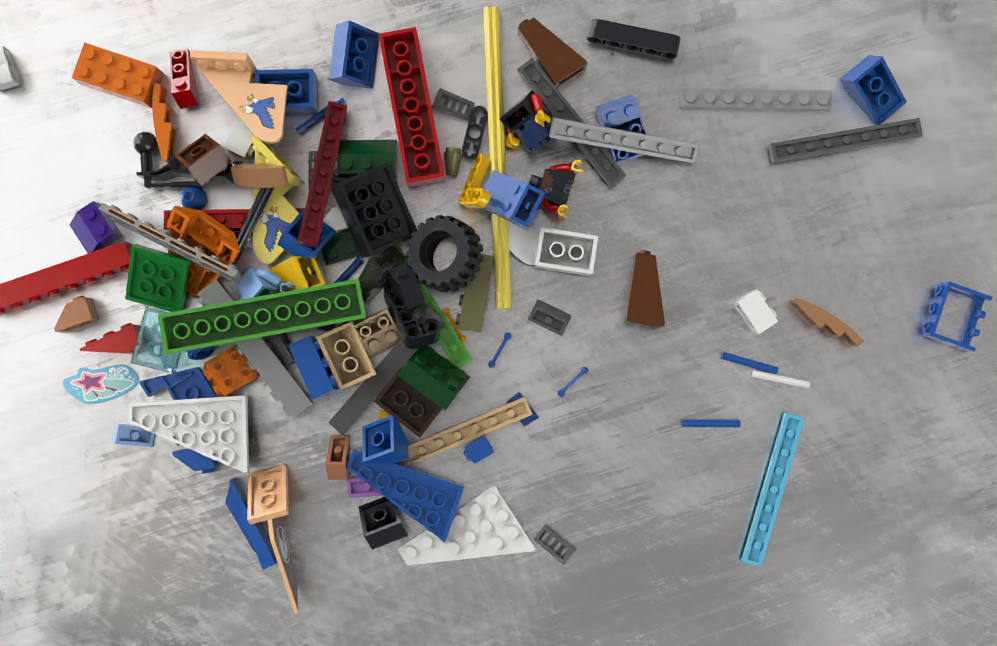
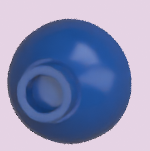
[180,187,207,210]
[187,346,215,360]

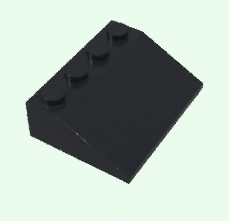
[330,162,417,258]

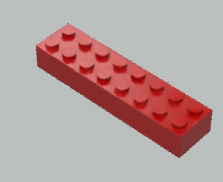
[378,27,446,188]

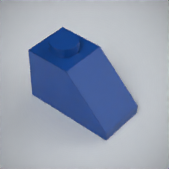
[172,449,220,474]

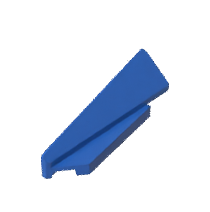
[225,477,277,570]

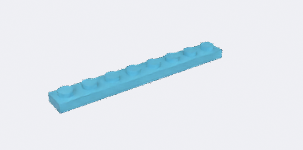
[741,412,805,567]

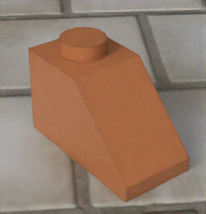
[54,296,100,333]
[325,435,350,480]

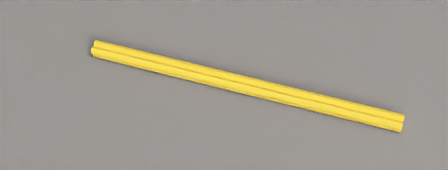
[484,6,512,309]

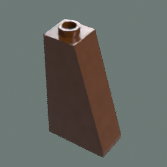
[517,17,587,88]
[624,250,665,328]

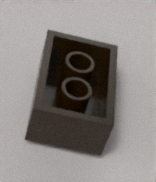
[373,371,443,438]

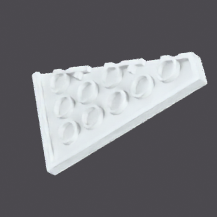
[128,396,249,473]

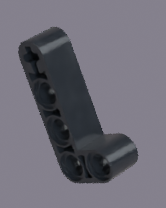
[384,280,441,349]

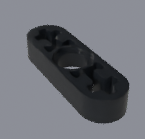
[462,106,488,161]

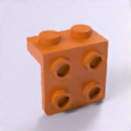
[202,347,258,397]

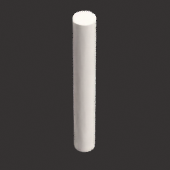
[751,370,810,388]

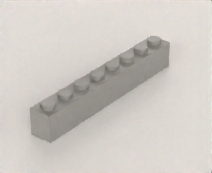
[197,279,314,418]

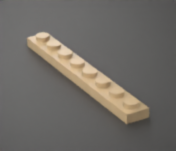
[397,396,533,467]

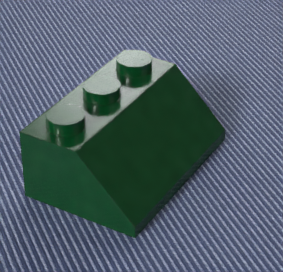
[337,140,398,178]

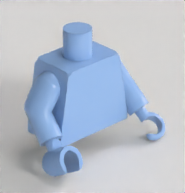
[236,266,295,300]

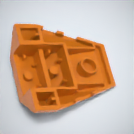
[167,206,240,299]

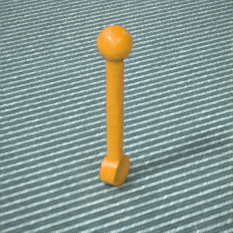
[442,308,467,343]

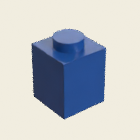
[463,435,494,464]

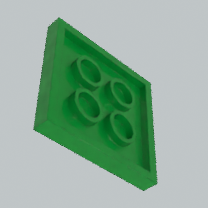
[125,244,191,312]

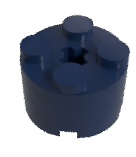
[515,110,553,153]

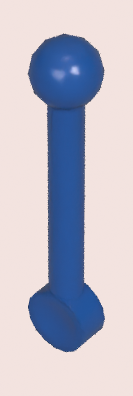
[488,332,512,368]
[558,367,589,397]

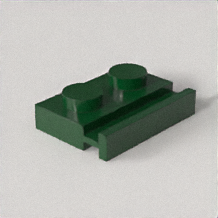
[321,230,361,266]

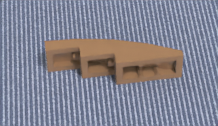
[788,297,864,346]

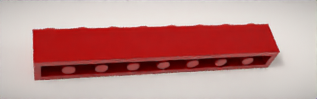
[0,241,132,315]

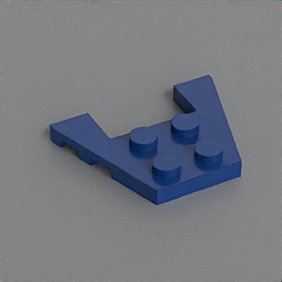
[139,367,218,446]

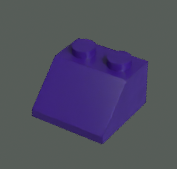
[69,201,123,253]

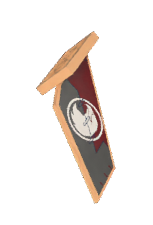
[247,465,298,614]

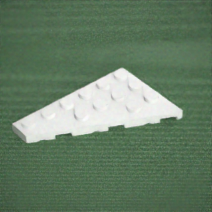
[397,485,536,566]

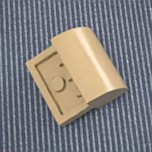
[354,308,401,357]

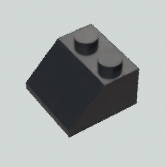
[358,497,408,550]

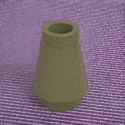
[444,147,462,176]

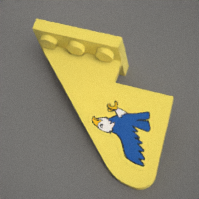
[250,135,304,264]

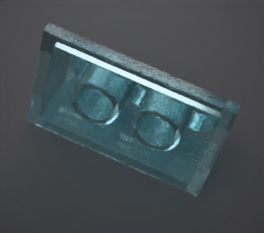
[130,306,181,373]

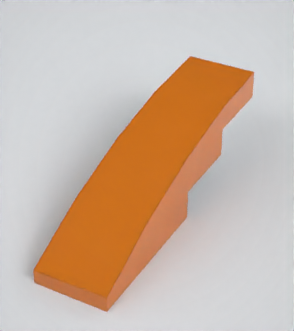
[152,83,178,163]

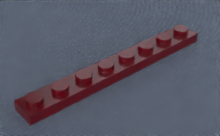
[298,101,347,248]

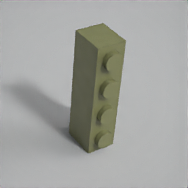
[455,254,494,333]

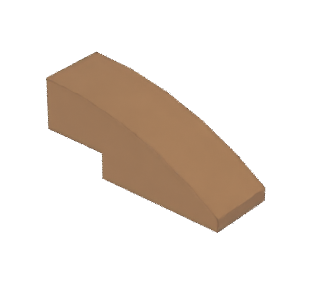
[231,163,289,188]

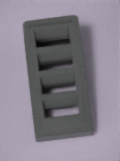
[432,88,475,121]
[533,524,577,565]

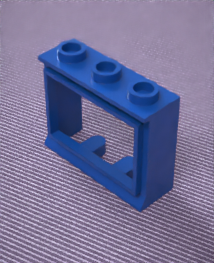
[922,281,993,352]

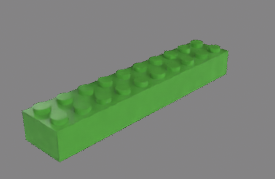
[157,279,367,355]

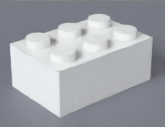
[534,227,598,277]

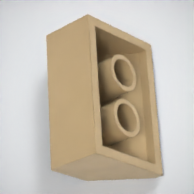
[316,321,376,390]

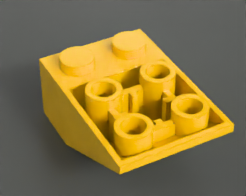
[268,255,328,294]

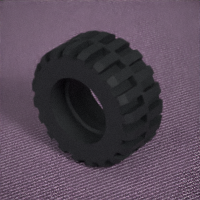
[406,215,483,292]

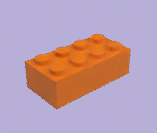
[71,42,164,108]

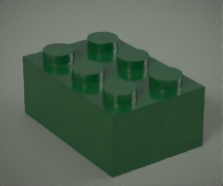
[398,346,470,411]

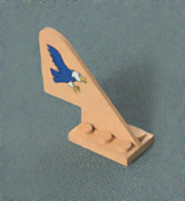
[190,50,288,143]

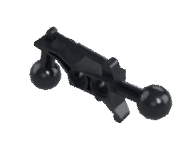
[133,131,244,189]

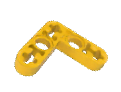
[458,154,491,208]

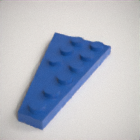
[347,449,464,543]

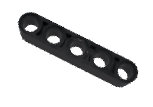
[587,19,681,59]

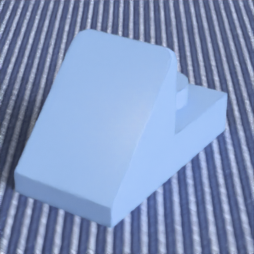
[111,423,154,447]

